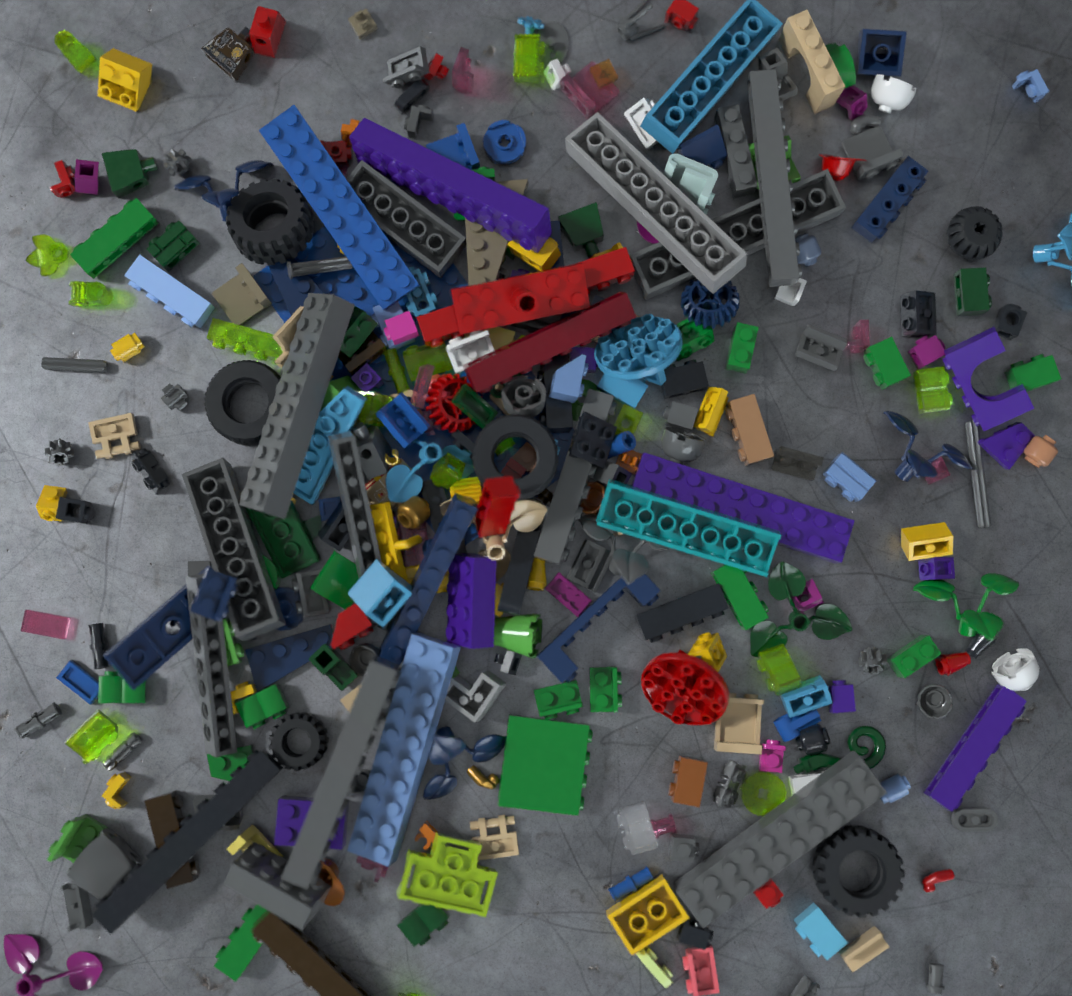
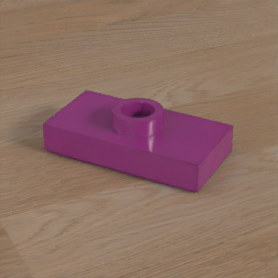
[544,572,592,617]

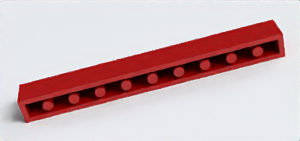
[417,247,635,348]

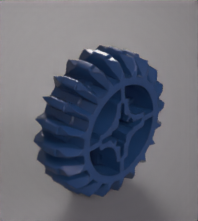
[681,279,740,329]

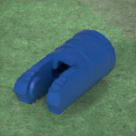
[607,431,636,460]

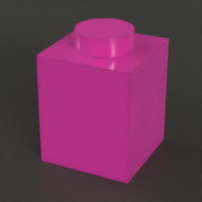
[383,311,419,345]

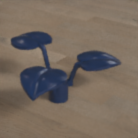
[174,160,274,221]
[882,411,973,482]
[423,726,506,800]

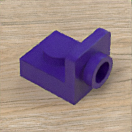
[351,363,384,394]
[918,557,955,580]

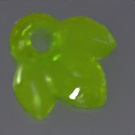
[26,234,69,276]

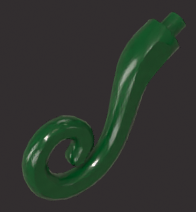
[793,726,886,775]

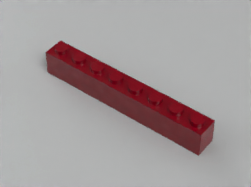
[462,291,636,393]

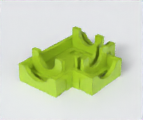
[396,832,498,917]

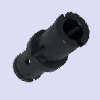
[88,623,109,669]

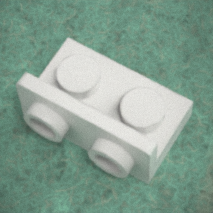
[624,98,658,149]

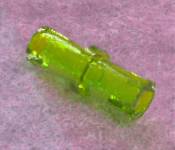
[383,348,411,394]

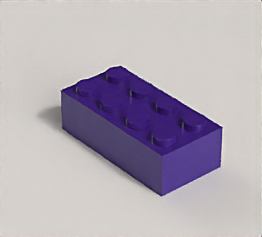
[446,553,496,649]

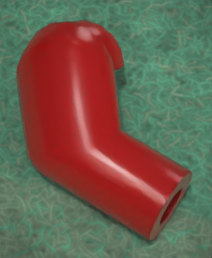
[921,869,954,892]

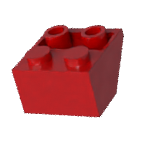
[331,603,377,650]

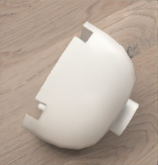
[871,74,917,114]
[991,648,1039,691]

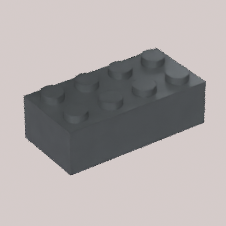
[224,842,331,930]

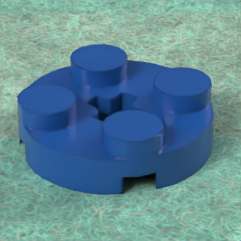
[483,120,526,164]

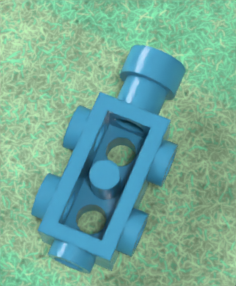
[405,267,439,319]

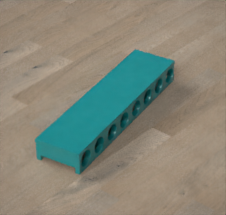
[596,479,781,577]

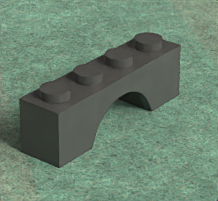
[714,104,758,199]

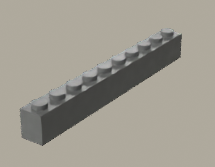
[747,69,802,287]

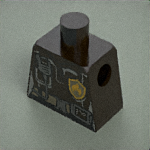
[201,27,254,82]

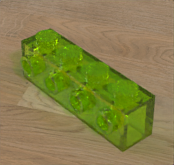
[206,318,283,365]

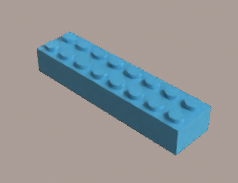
[640,0,783,154]

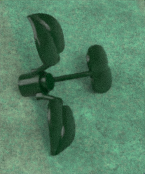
[750,561,852,657]

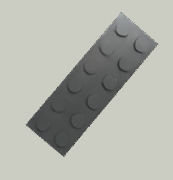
[347,160,467,279]

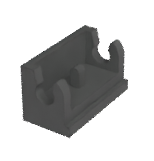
[60,881,94,932]

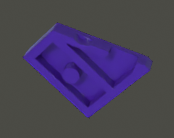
[977,422,1035,470]

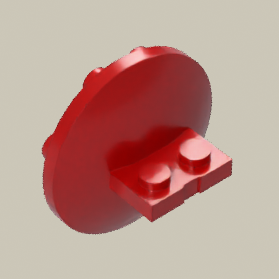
[641,649,729,725]

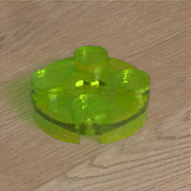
[740,771,786,817]

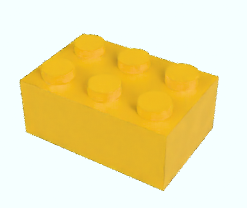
[606,874,689,955]

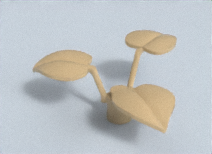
[440,496,547,582]

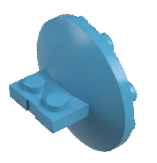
[594,314,683,385]

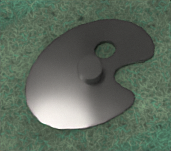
[532,21,569,70]

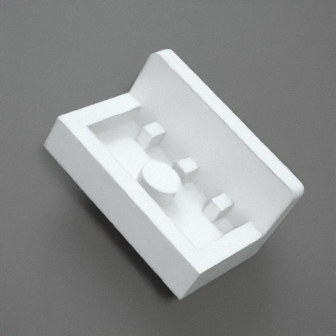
[446,330,494,374]

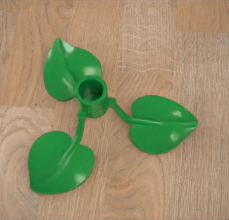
[913,573,1019,641]

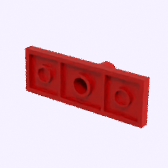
[450,263,590,334]

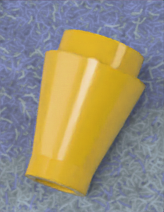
[527,558,547,591]

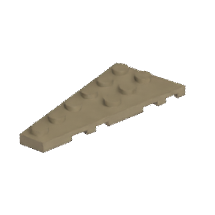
[465,179,528,285]

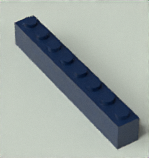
[380,492,478,666]

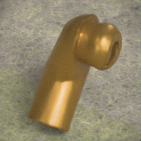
[467,765,500,790]

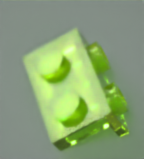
[65,709,118,765]

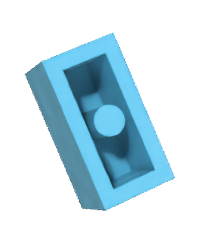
[794,902,847,960]

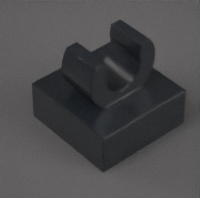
[494,650,522,675]

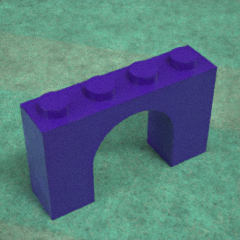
[943,327,1035,431]

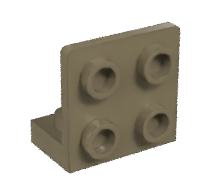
[212,263,272,328]

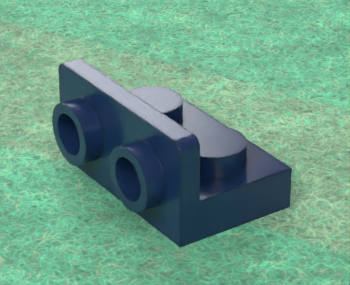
[190,568,238,622]

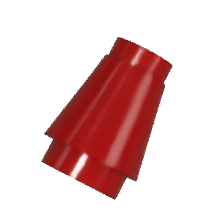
[935,652,971,676]

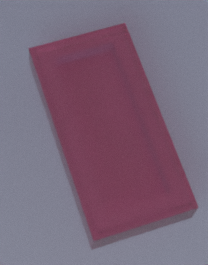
[410,364,435,410]
[21,609,71,639]

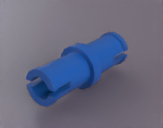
[608,867,654,902]

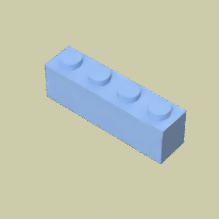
[124,254,215,328]

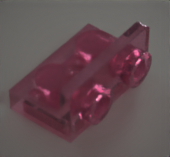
[452,47,474,94]

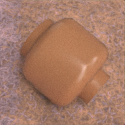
[1024,435,1058,468]

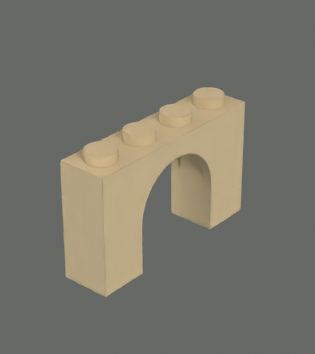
[778,10,845,115]

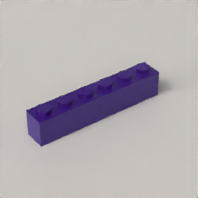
[924,684,1027,812]

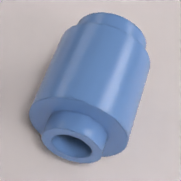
[880,774,911,804]

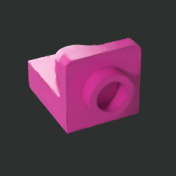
[759,740,786,773]

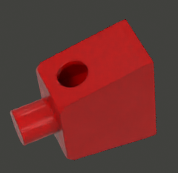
[250,6,286,58]

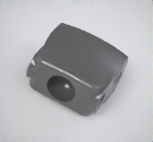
[66,828,141,901]

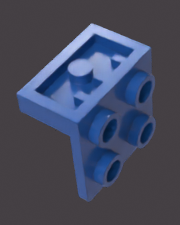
[426,122,480,170]

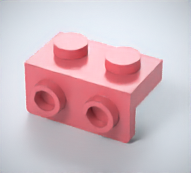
[682,945,720,996]

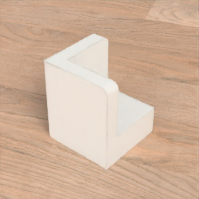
[774,278,807,306]

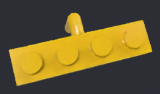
[370,501,422,582]

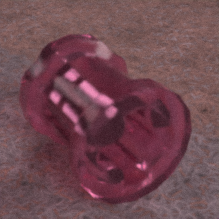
[650,813,677,839]

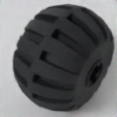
[947,206,1003,261]

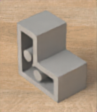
[445,671,507,723]

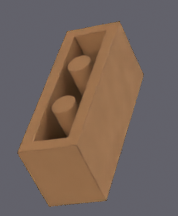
[725,394,774,466]

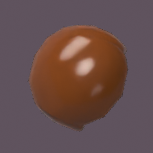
[581,482,606,514]

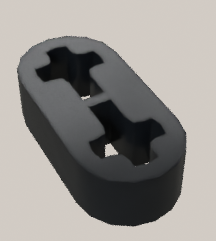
[394,78,430,115]

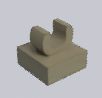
[348,8,378,39]

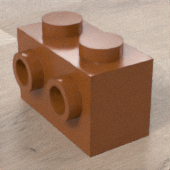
[668,755,708,808]

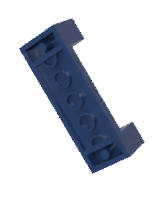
[537,574,661,683]

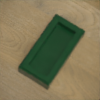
[451,384,498,429]

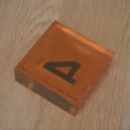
[589,59,618,89]

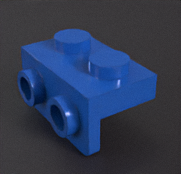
[375,392,430,448]

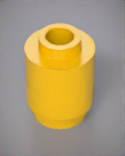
[110,332,145,363]

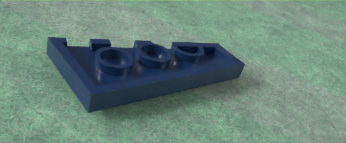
[245,624,334,692]

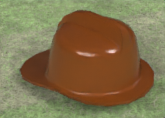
[317,857,345,907]

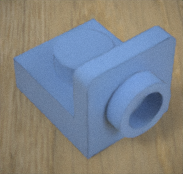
[1012,69,1049,103]

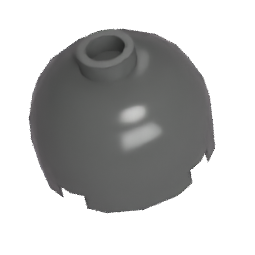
[502,375,546,418]
[661,427,706,465]

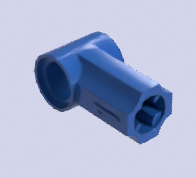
[773,709,822,742]

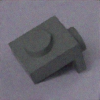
[404,105,434,140]

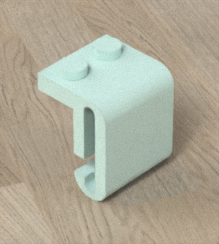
[663,154,718,215]

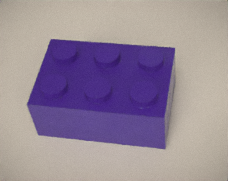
[274,795,349,850]

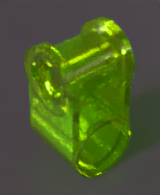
[54,30,97,74]
[68,281,113,307]

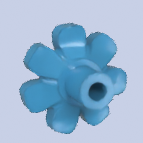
[518,16,545,38]

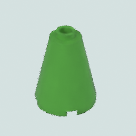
[494,613,543,658]

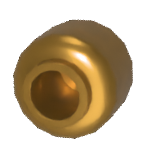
[397,496,430,529]

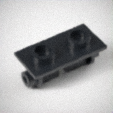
[131,448,170,495]

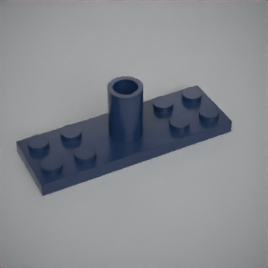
[103,566,213,690]

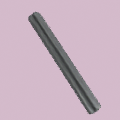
[965,421,991,528]

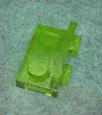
[402,341,453,382]

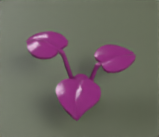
[4,934,103,996]

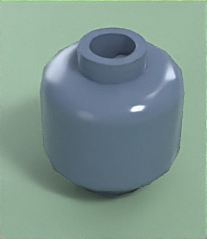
[795,233,822,267]

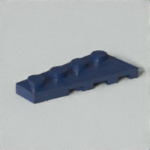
[268,258,323,316]

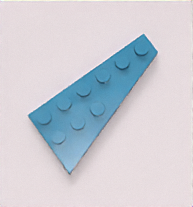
[294,386,367,505]

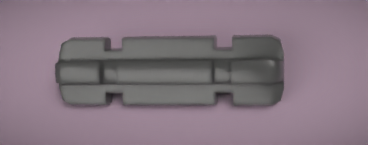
[103,733,141,771]

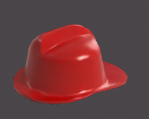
[819,154,867,181]

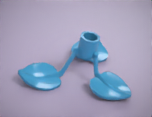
[1033,213,1072,284]
[385,431,475,503]

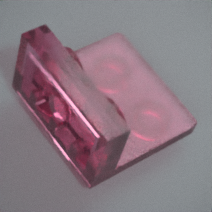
[560,61,620,120]

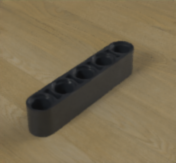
[497,518,544,616]

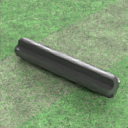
[41,357,108,373]

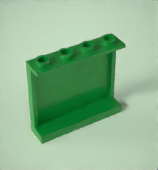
[497,714,593,816]

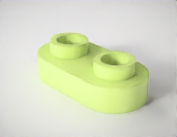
[636,948,674,989]

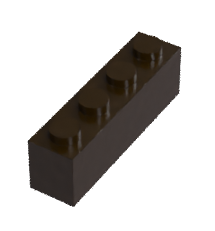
[144,790,200,889]

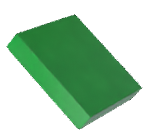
[310,551,359,610]

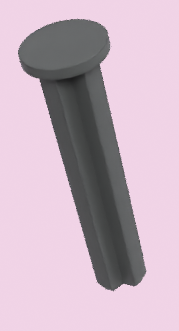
[287,256,353,279]

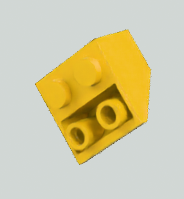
[97,48,152,112]

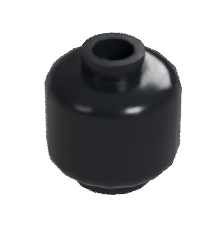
[796,724,831,756]

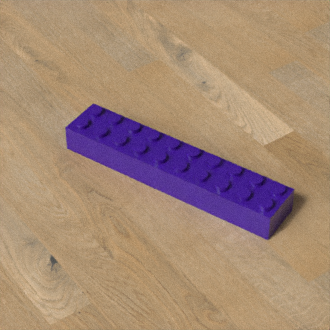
[349,118,552,253]
[631,452,855,564]

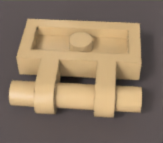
[88,413,141,459]
[470,814,519,861]

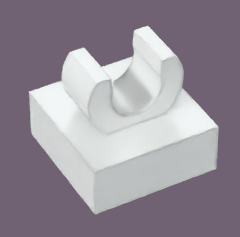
[544,59,572,90]

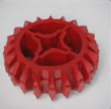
[424,374,477,433]

